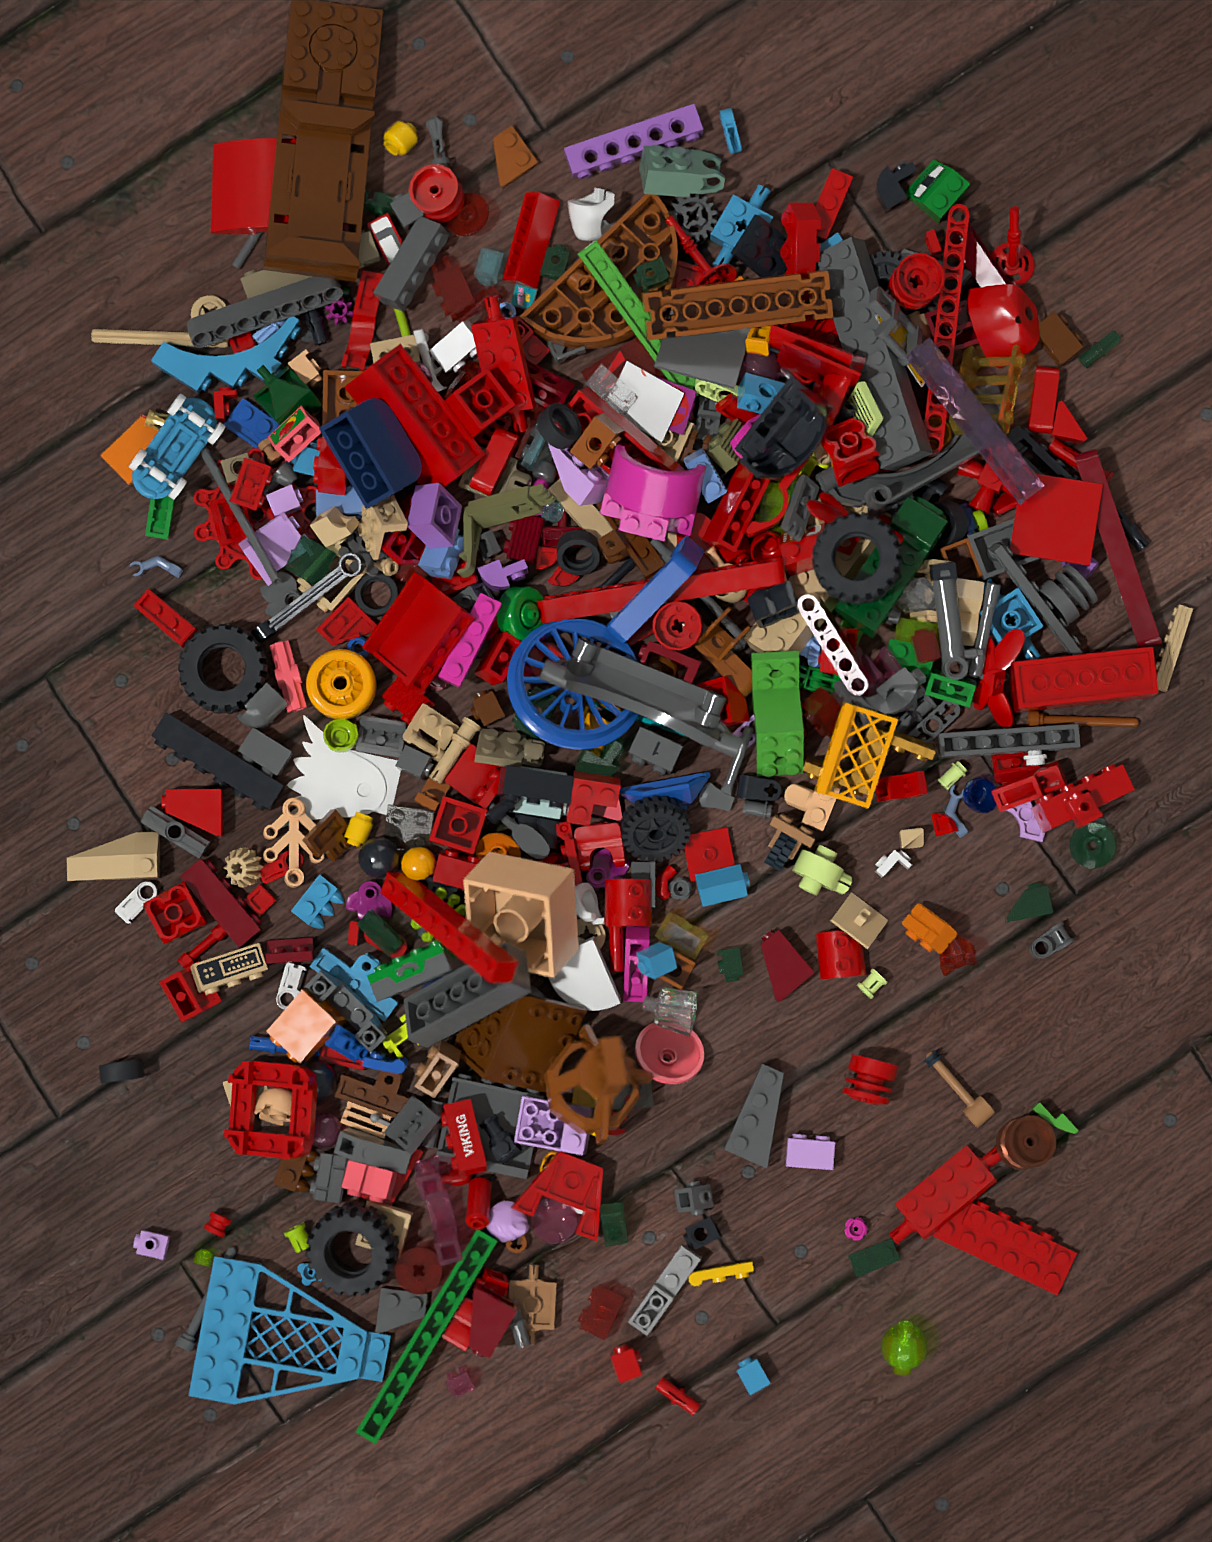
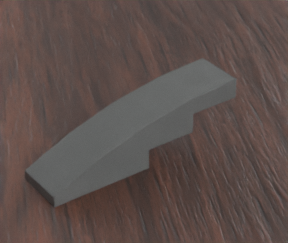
[693,391,724,465]

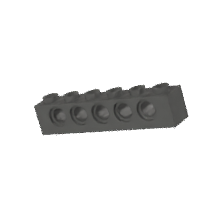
[937,724,1080,759]

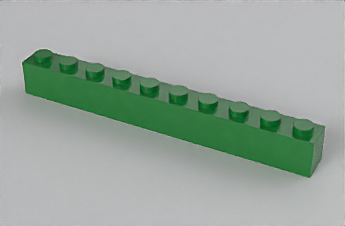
[356,1229,498,1444]

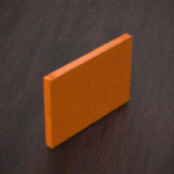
[100,414,158,485]

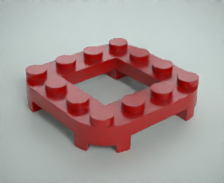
[224,1061,317,1159]

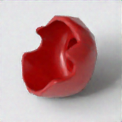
[750,530,782,561]

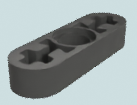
[908,701,960,743]

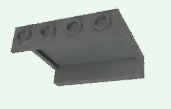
[435,1074,544,1179]

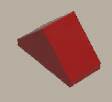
[1049,401,1088,444]

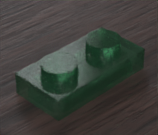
[848,1238,900,1277]

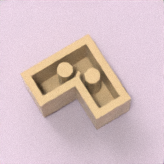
[956,578,984,646]

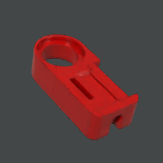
[259,851,304,884]

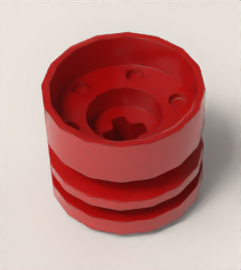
[889,253,944,310]
[653,601,703,651]
[842,1054,899,1105]

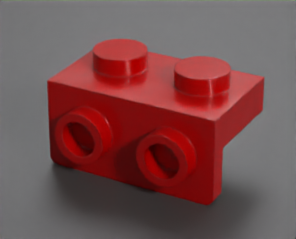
[209,498,254,546]

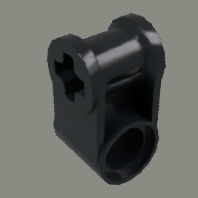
[736,775,782,802]

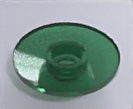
[1069,822,1116,869]

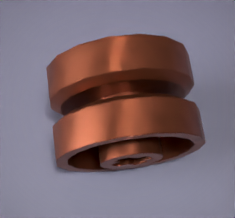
[996,1116,1056,1170]

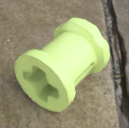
[857,969,887,999]

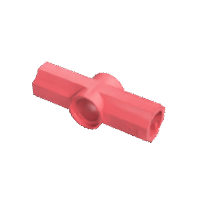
[269,640,307,713]

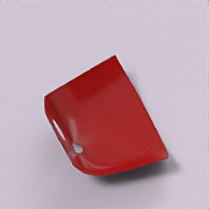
[968,284,1039,369]

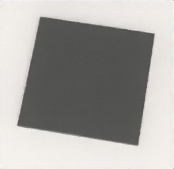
[654,310,750,389]

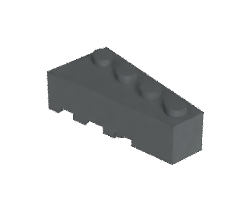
[724,1064,784,1169]

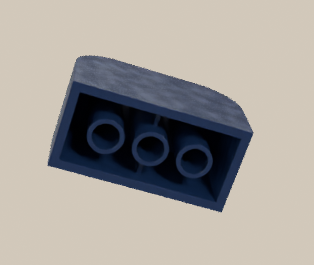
[319,398,422,510]

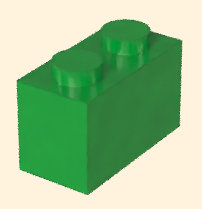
[925,668,978,708]

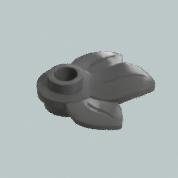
[260,572,302,617]

